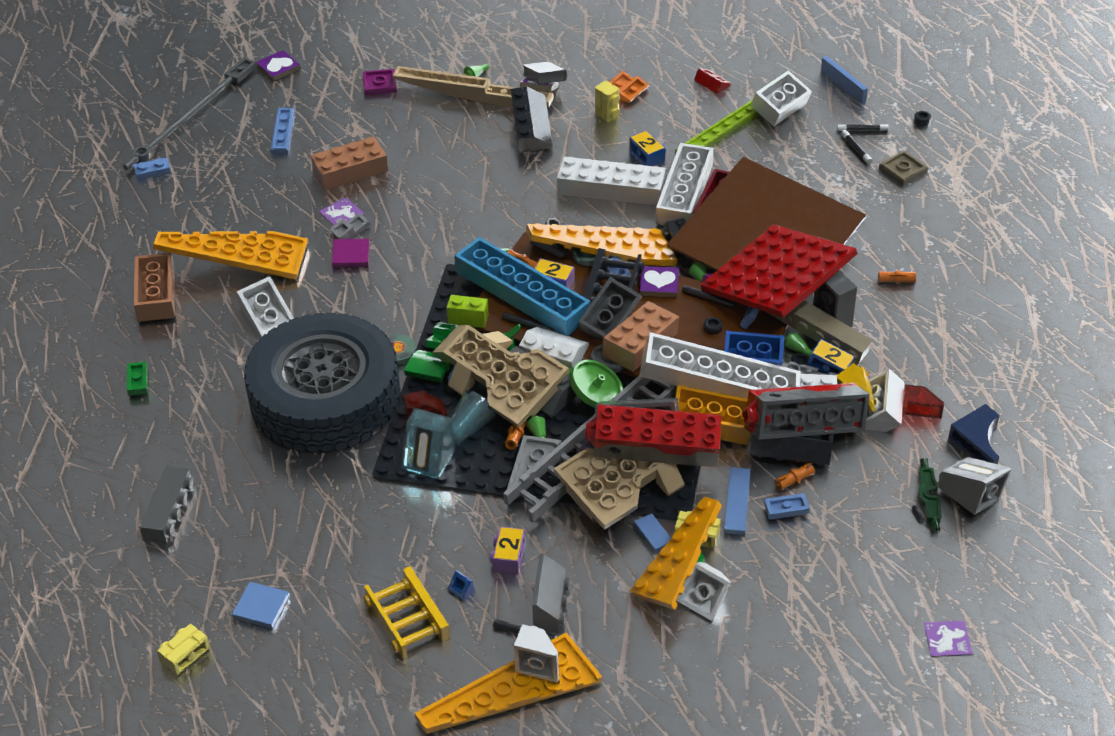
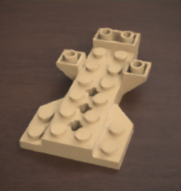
[432,325,569,428]
[554,448,685,530]

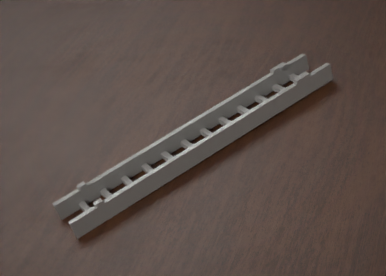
[503,375,677,523]

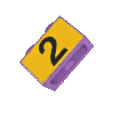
[534,258,575,289]
[490,526,525,575]

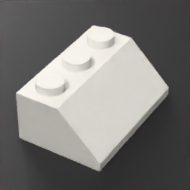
[519,327,589,369]
[865,369,904,432]

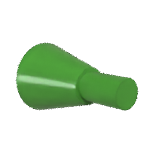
[463,63,489,77]
[689,262,707,282]
[785,332,812,358]
[526,416,546,438]

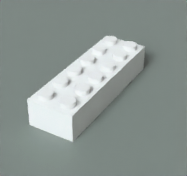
[656,143,714,225]
[557,157,666,206]

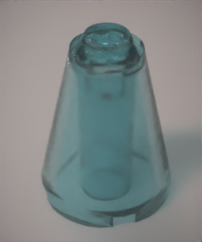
[443,390,496,445]

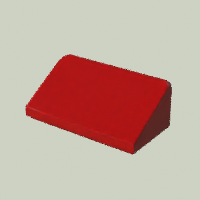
[694,69,731,93]

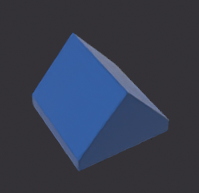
[447,571,476,600]

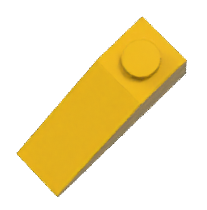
[837,363,876,412]

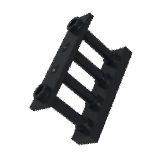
[583,248,644,313]

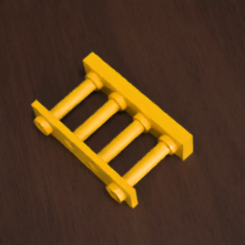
[363,566,450,660]

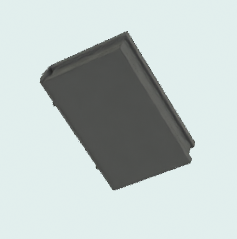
[523,62,567,84]

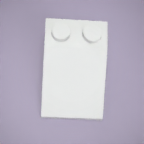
[236,277,293,337]

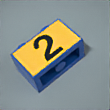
[629,130,666,166]
[807,339,855,375]

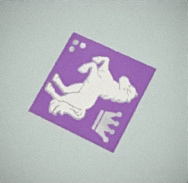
[319,198,365,225]
[924,621,973,656]

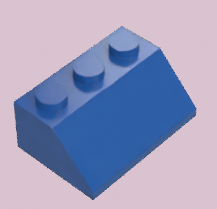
[724,331,784,366]

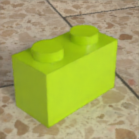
[447,295,489,328]

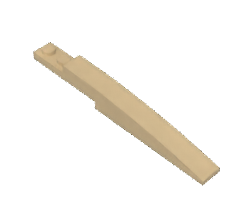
[393,66,554,108]

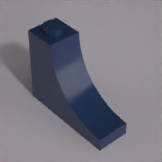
[948,404,1000,464]

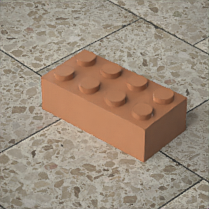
[310,136,388,191]
[134,253,175,322]
[602,301,679,372]

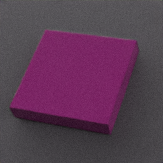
[363,69,397,95]
[332,238,370,268]

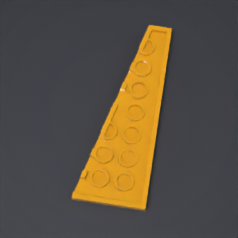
[414,632,602,734]

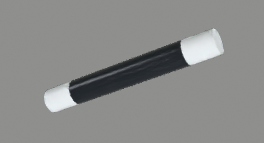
[837,124,889,131]
[841,130,873,164]

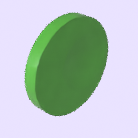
[570,360,623,408]

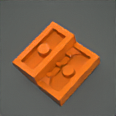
[609,71,649,103]

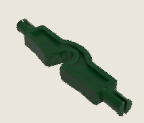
[917,458,942,533]

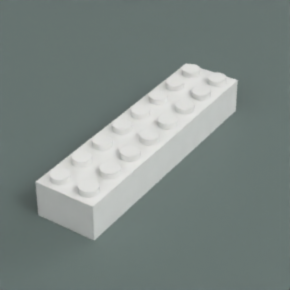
[640,332,801,399]

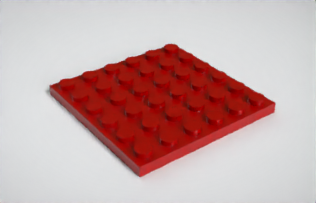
[700,225,857,318]

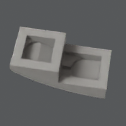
[330,213,371,239]

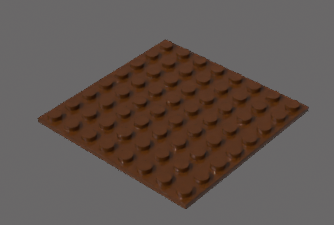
[667,156,867,271]

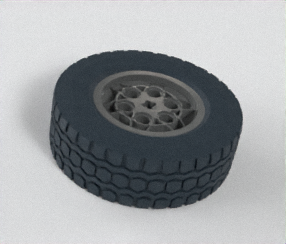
[244,313,400,453]

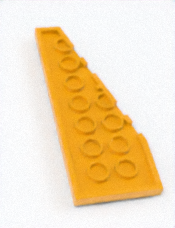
[526,223,678,266]
[153,231,308,280]

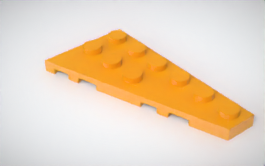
[630,497,722,610]

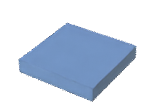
[232,582,290,629]

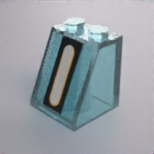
[402,408,455,479]

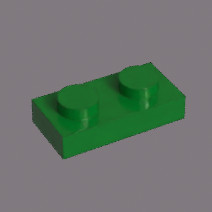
[127,361,148,396]

